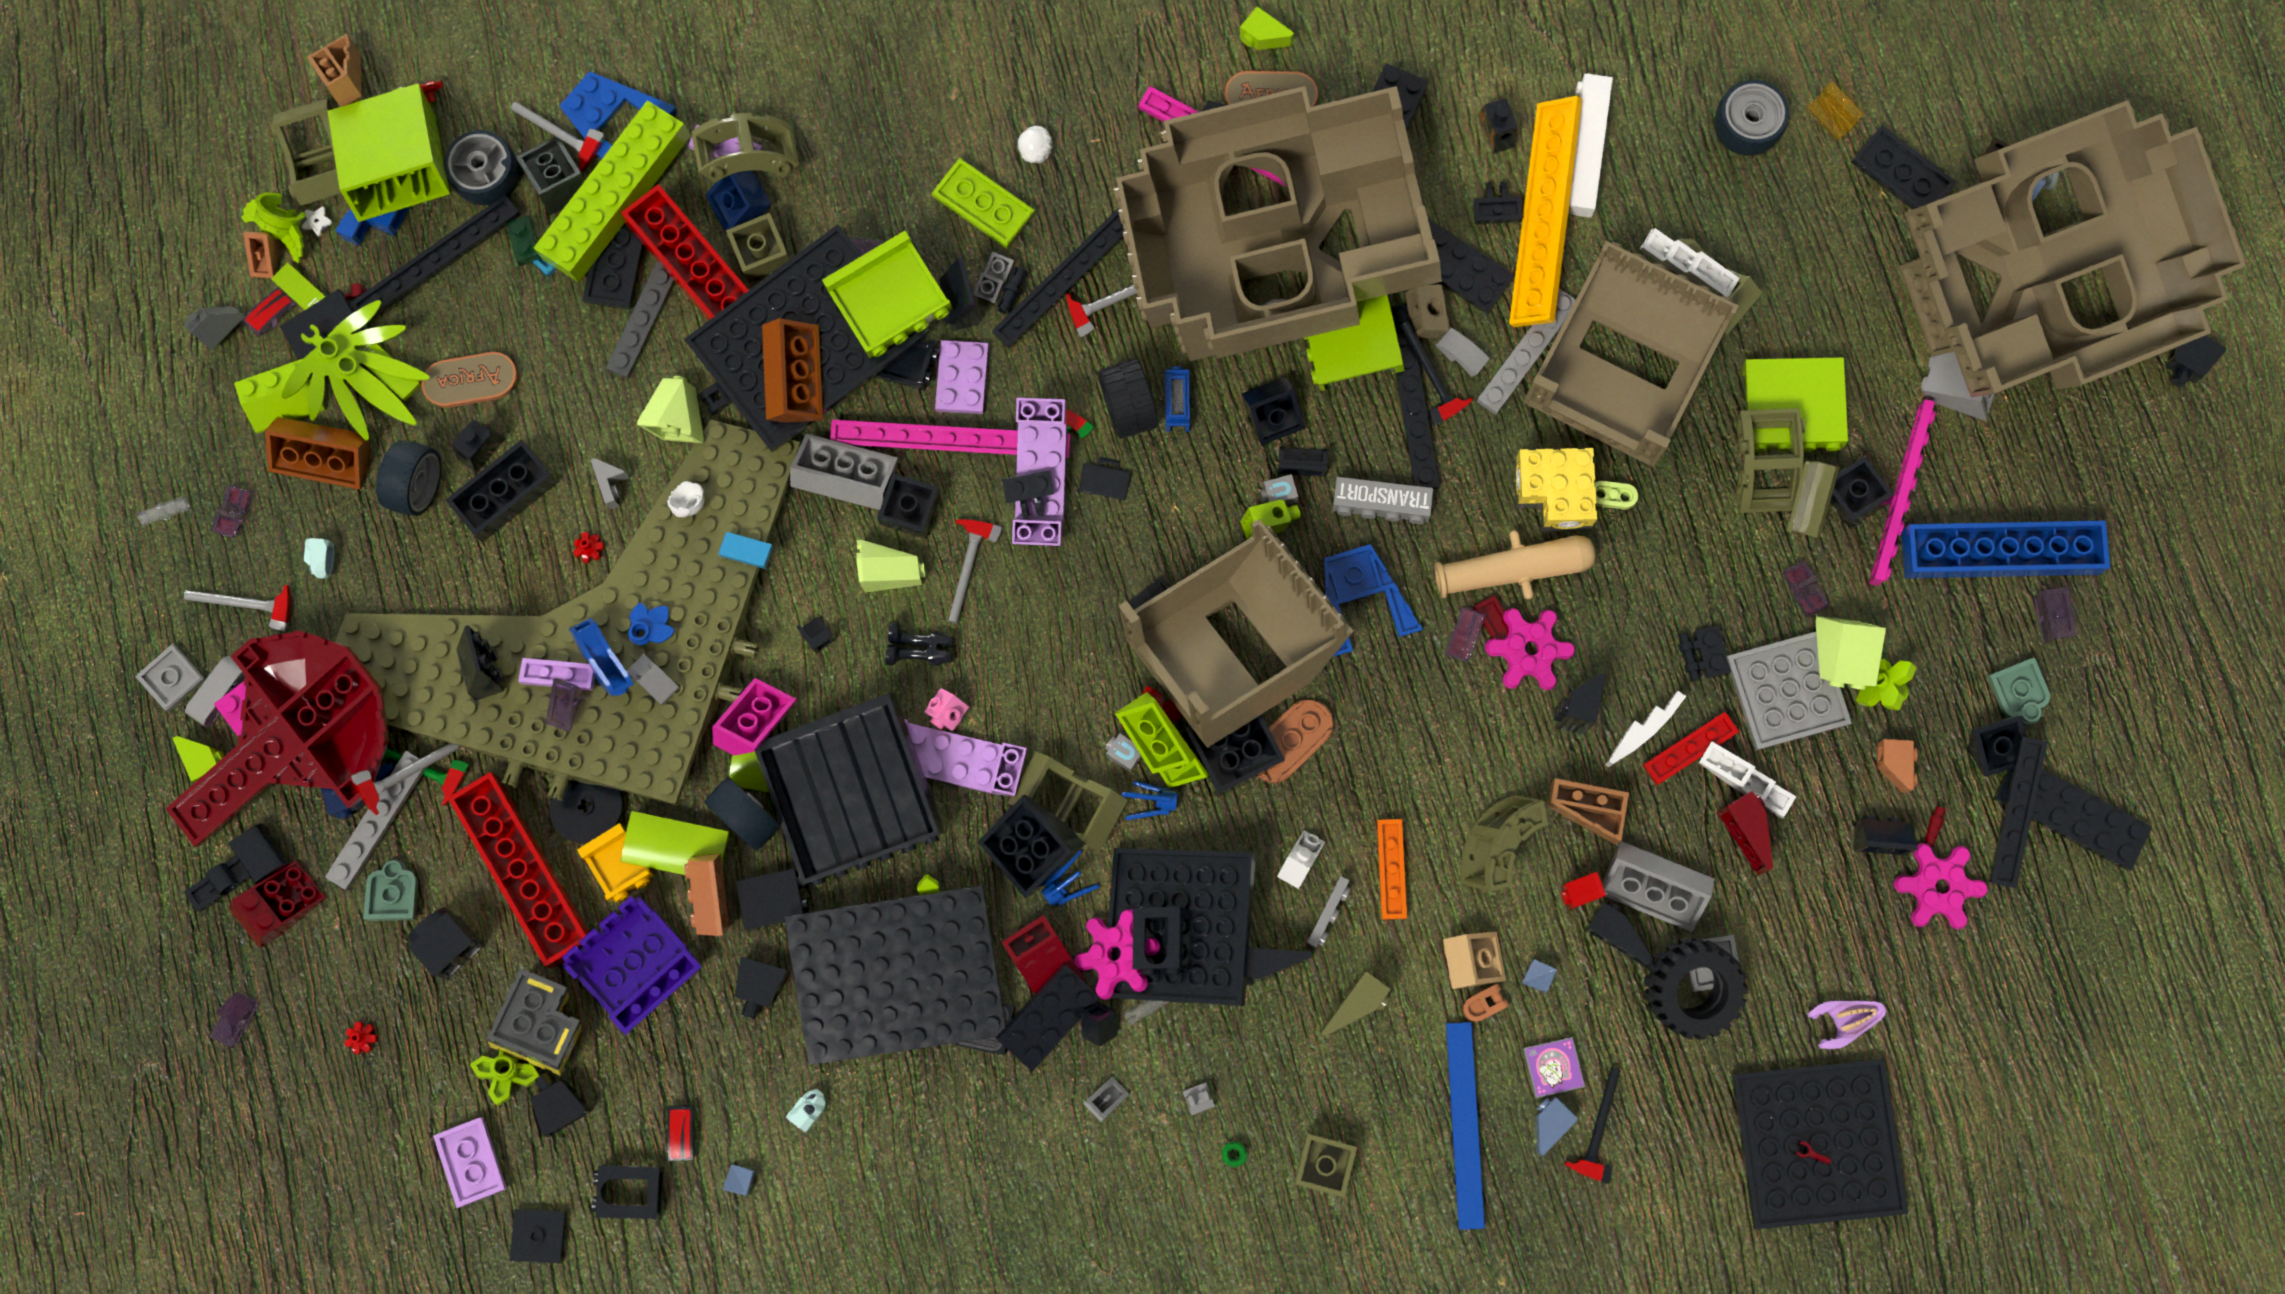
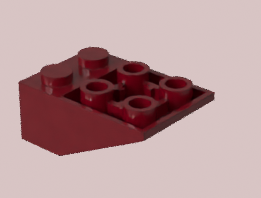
[230,860,326,949]
[1001,915,1085,994]

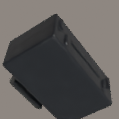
[1079,457,1131,500]

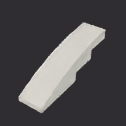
[1639,228,1739,297]
[1605,691,1686,767]
[1699,742,1796,819]

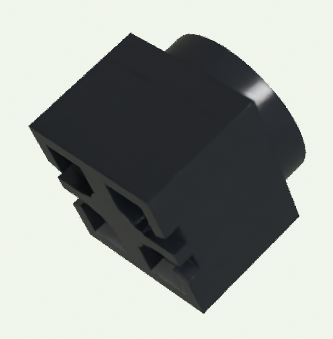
[407,907,485,980]

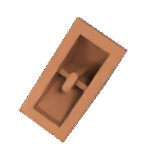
[244,231,280,278]

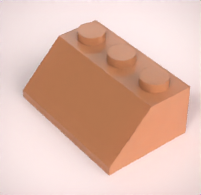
[684,853,730,936]

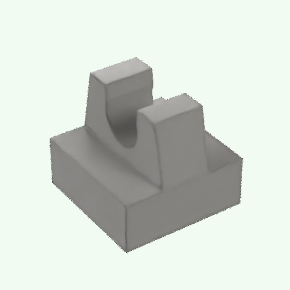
[1182,1083,1215,1116]

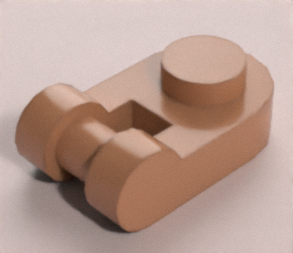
[1462,983,1510,1022]

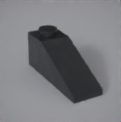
[1585,902,1655,968]

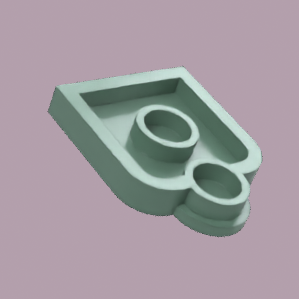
[1987,657,2050,725]
[363,859,418,921]

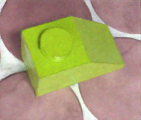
[1239,7,1294,50]
[172,736,225,783]

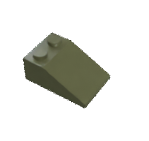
[1319,971,1391,1038]

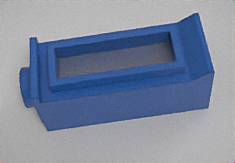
[1165,367,1190,432]

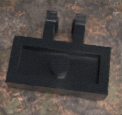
[1473,181,1523,224]
[1002,470,1055,520]

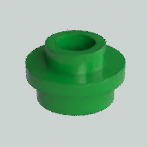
[1222,1141,1247,1167]

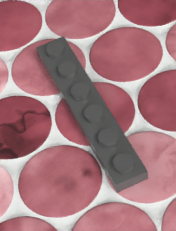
[606,261,675,379]

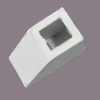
[1277,830,1325,889]

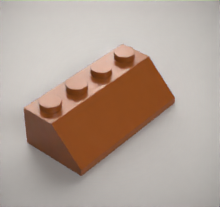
[762,318,823,423]
[265,417,371,489]

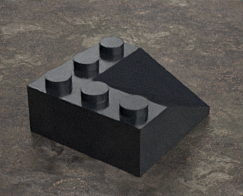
[1185,715,1285,797]
[978,794,1085,898]

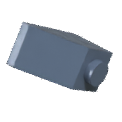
[1535,1097,1578,1156]

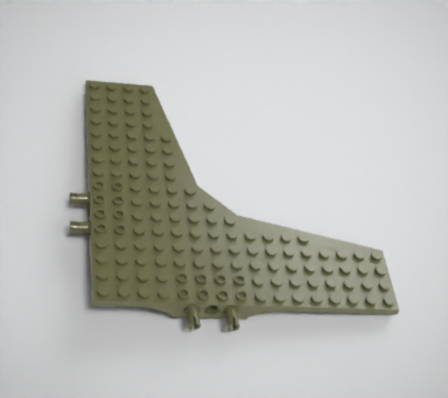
[335,420,801,806]

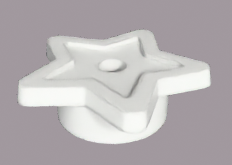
[302,207,333,236]

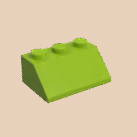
[234,359,326,434]

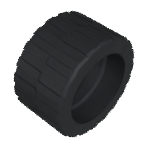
[1098,358,1158,439]

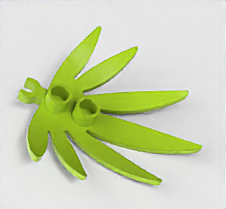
[282,300,430,441]

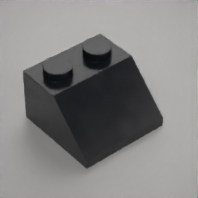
[1241,376,1305,446]
[1853,815,1918,856]

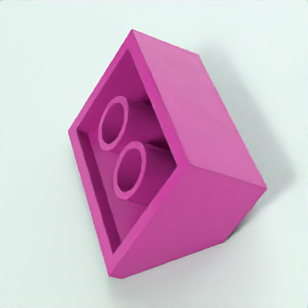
[713,678,796,756]

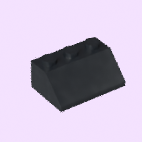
[1553,673,1606,734]

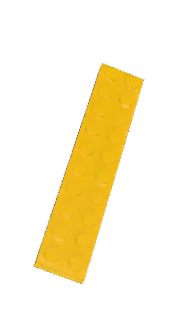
[1509,96,1582,327]

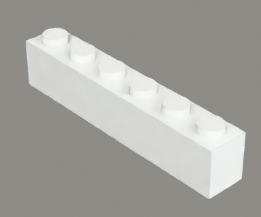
[1568,73,1613,218]

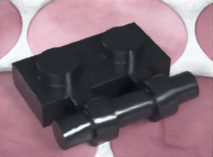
[1678,625,1731,682]

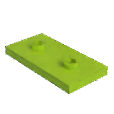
[931,158,1035,249]

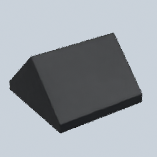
[1967,715,2026,777]

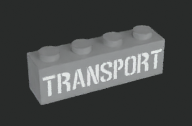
[1332,477,1433,524]

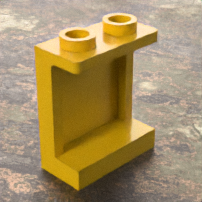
[577,823,654,903]

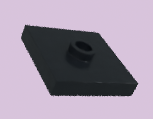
[509,1209,567,1264]

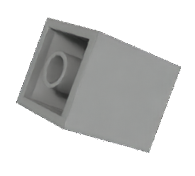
[1921,352,1996,421]

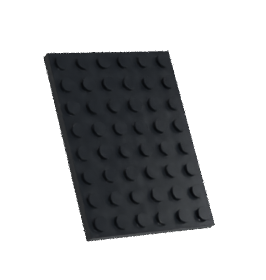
[684,224,926,453]
[784,885,1006,1065]

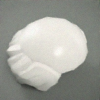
[1018,126,1053,163]
[667,481,705,517]

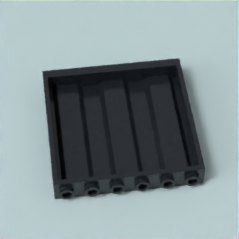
[755,693,945,887]

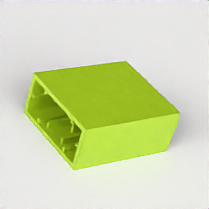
[328,83,450,222]

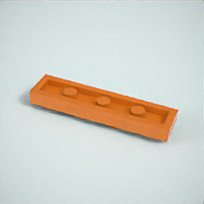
[1377,819,1407,920]

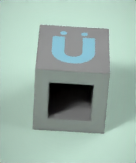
[1260,474,1298,506]
[1105,733,1142,773]

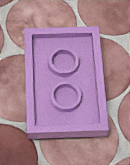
[935,340,989,414]
[433,1117,507,1208]

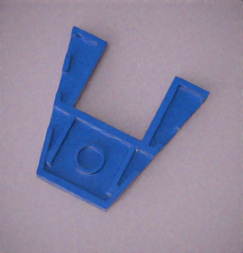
[560,71,677,160]
[1323,544,1423,657]

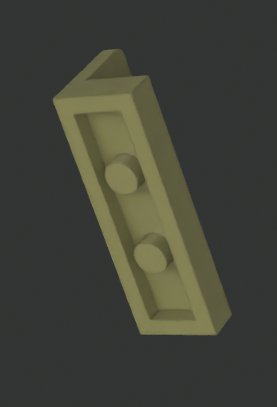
[1787,461,1840,538]

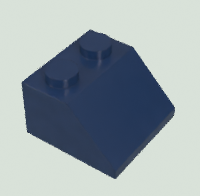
[705,170,771,234]

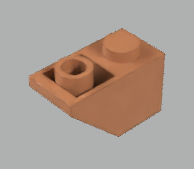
[1877,739,1917,793]

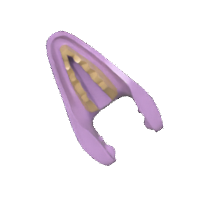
[1807,1001,1886,1049]

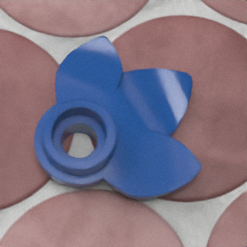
[628,603,675,645]

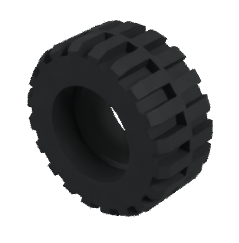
[1644,937,1748,1040]

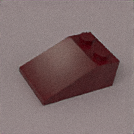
[1717,791,1773,876]

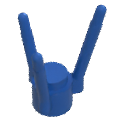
[1122,781,1177,820]
[1041,850,1099,907]

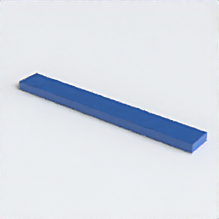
[1445,1022,1485,1230]

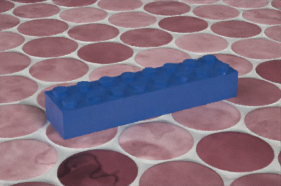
[1901,521,2110,579]

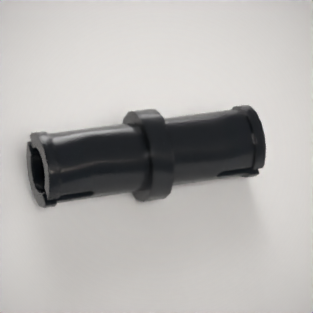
[996,266,1028,315]

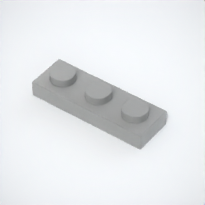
[1306,876,1351,949]

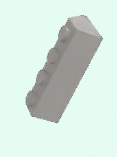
[790,434,898,510]
[1602,841,1714,932]

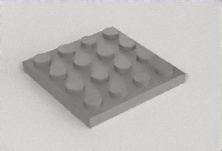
[1727,632,1852,751]

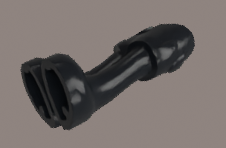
[885,620,956,666]

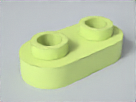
[1594,481,1638,510]

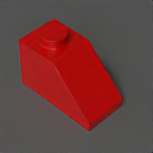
[1560,872,1606,910]

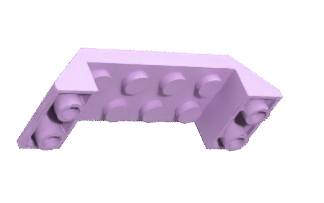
[1012,398,1067,546]
[904,719,1027,796]

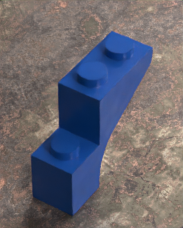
[569,618,634,696]

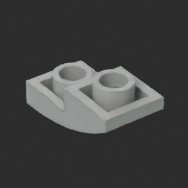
[973,251,1015,304]
[1435,328,1490,377]

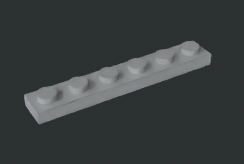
[1477,289,1576,415]
[325,751,428,890]

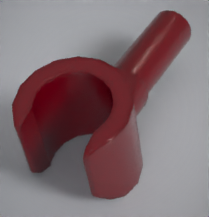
[345,284,365,300]
[1796,1142,1831,1164]

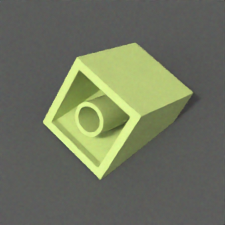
[1816,616,1886,690]

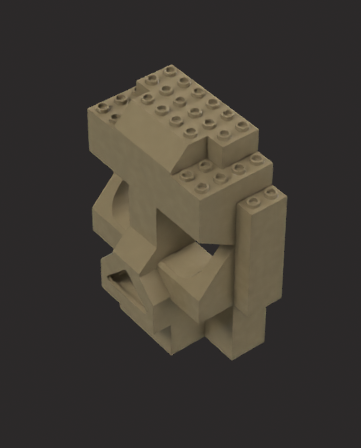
[1114,86,1442,361]
[1899,100,2246,398]

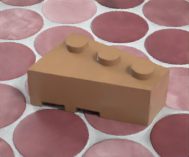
[307,33,362,107]
[1547,778,1629,845]

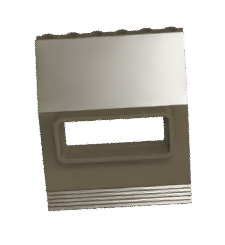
[1523,241,1739,467]
[1118,519,1354,747]

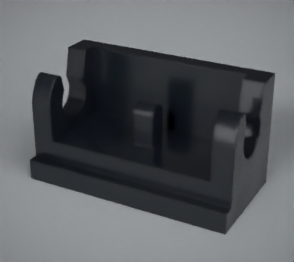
[1278,446,1328,477]

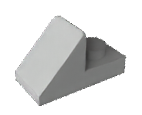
[591,458,630,510]
[627,654,679,705]

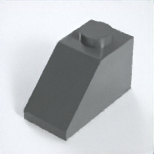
[183,306,245,351]

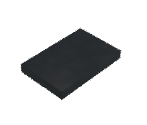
[280,289,364,360]

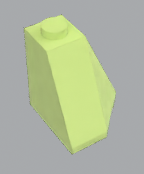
[637,376,704,443]
[856,540,926,593]

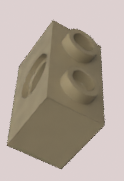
[1405,285,1450,338]

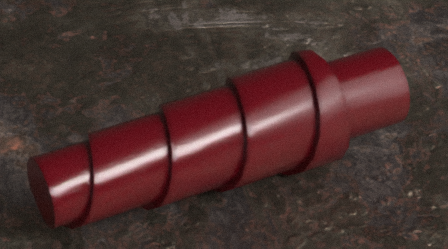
[1924,806,1946,848]

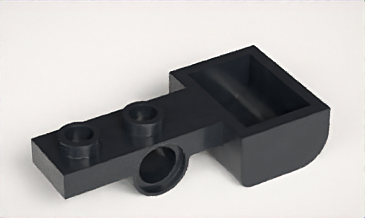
[184,824,291,913]

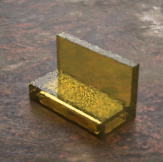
[1806,81,1864,141]

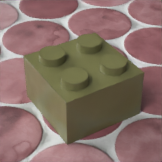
[726,213,790,281]
[1294,1134,1357,1198]

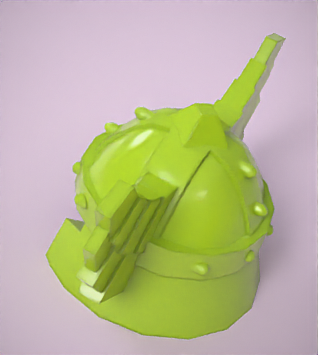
[241,192,306,263]

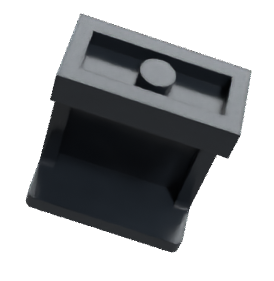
[873,339,940,391]
[736,869,810,932]

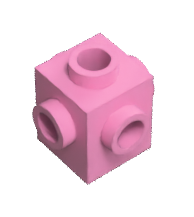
[924,688,969,731]

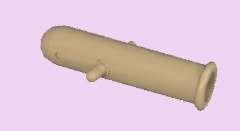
[1434,530,1596,599]

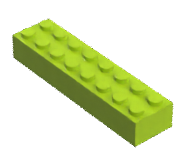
[534,101,691,283]

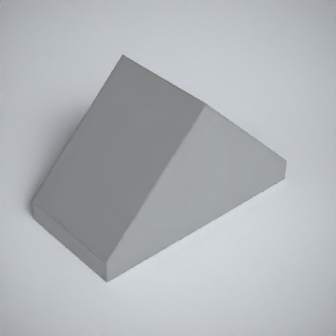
[1083,1076,1130,1122]

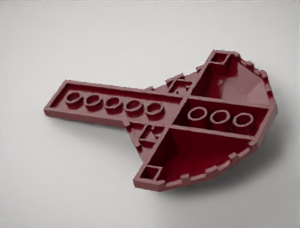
[166,631,389,847]

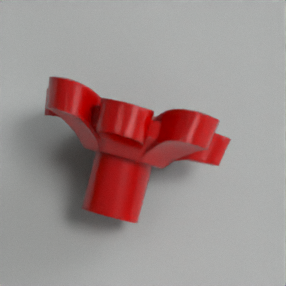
[413,81,443,102]
[573,532,605,564]
[344,1021,378,1055]

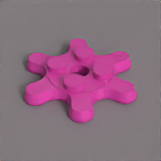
[1485,608,1575,690]
[1893,843,1988,929]
[1074,909,1160,999]

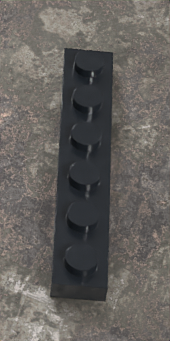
[1989,736,2048,888]

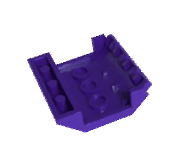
[562,896,702,1035]

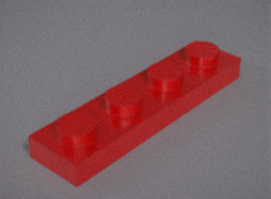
[1642,712,1739,786]

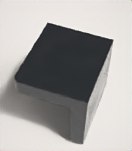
[796,617,836,654]
[1080,1001,1117,1047]

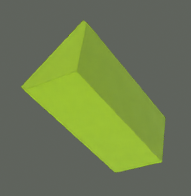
[1116,692,1209,788]

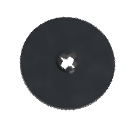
[550,780,623,844]

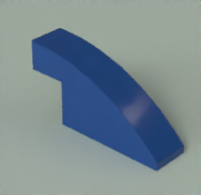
[335,207,410,246]

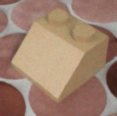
[1443,931,1506,989]

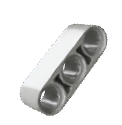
[185,656,245,727]

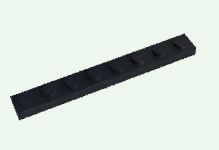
[350,195,520,320]
[992,208,1124,349]
[1390,305,1440,490]

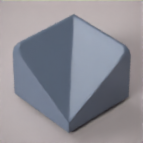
[1522,959,1557,993]
[722,1164,756,1196]

